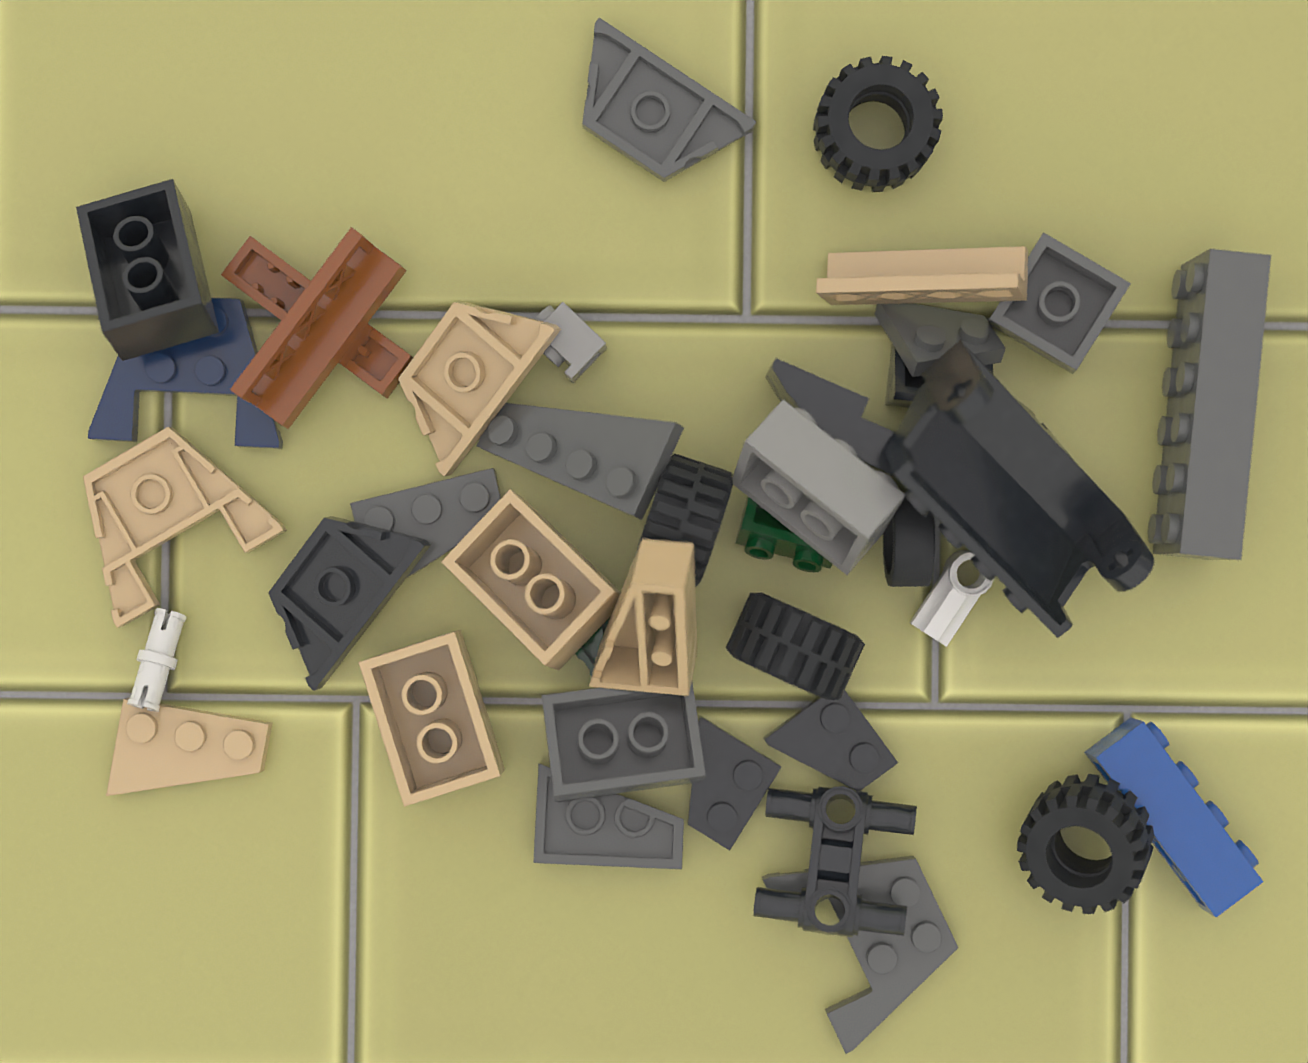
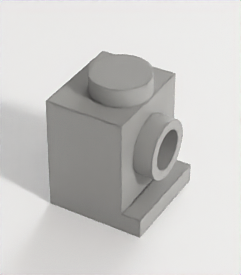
[535,302,607,383]

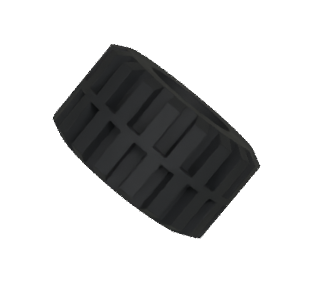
[813,56,943,192]
[634,453,733,588]
[726,592,865,700]
[1017,774,1154,914]

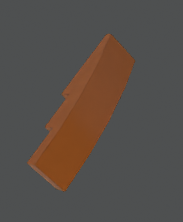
[221,236,413,398]

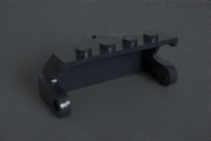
[885,340,1155,638]

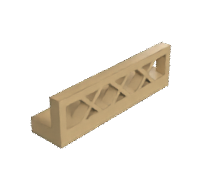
[816,246,1028,305]

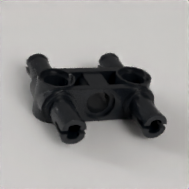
[753,786,917,937]

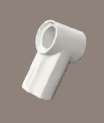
[909,550,994,647]

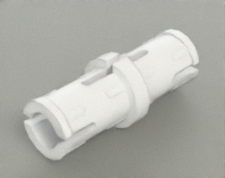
[127,608,186,712]

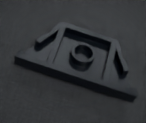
[268,516,431,691]

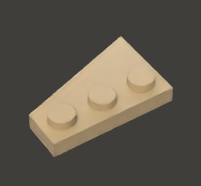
[106,698,272,796]

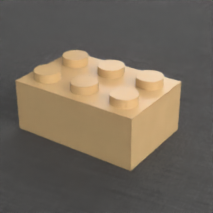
[441,489,620,670]
[358,629,505,807]

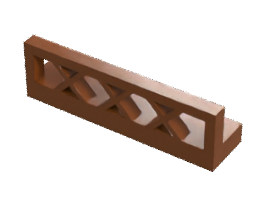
[230,227,407,429]

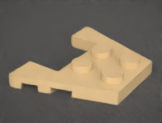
[83,427,287,628]

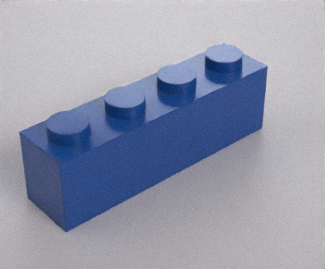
[1084,717,1264,918]

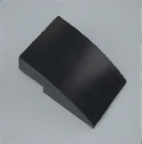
[765,358,896,476]

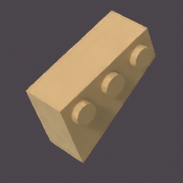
[589,539,698,696]

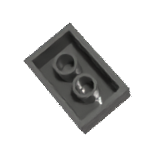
[542,682,706,802]

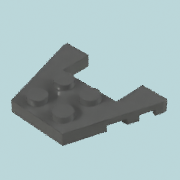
[762,856,959,1054]

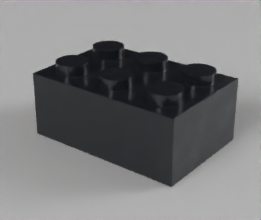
[76,179,219,361]

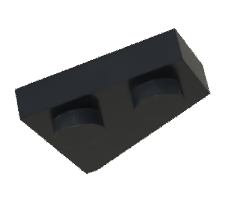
[763,690,898,791]
[688,716,782,851]

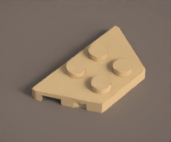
[398,302,561,477]

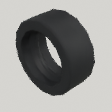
[883,493,935,587]

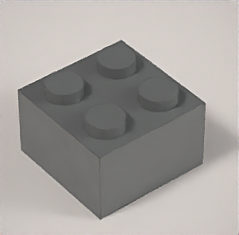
[989,232,1131,374]

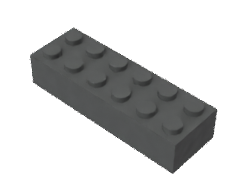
[1148,249,1271,560]

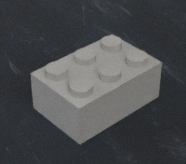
[732,399,905,575]

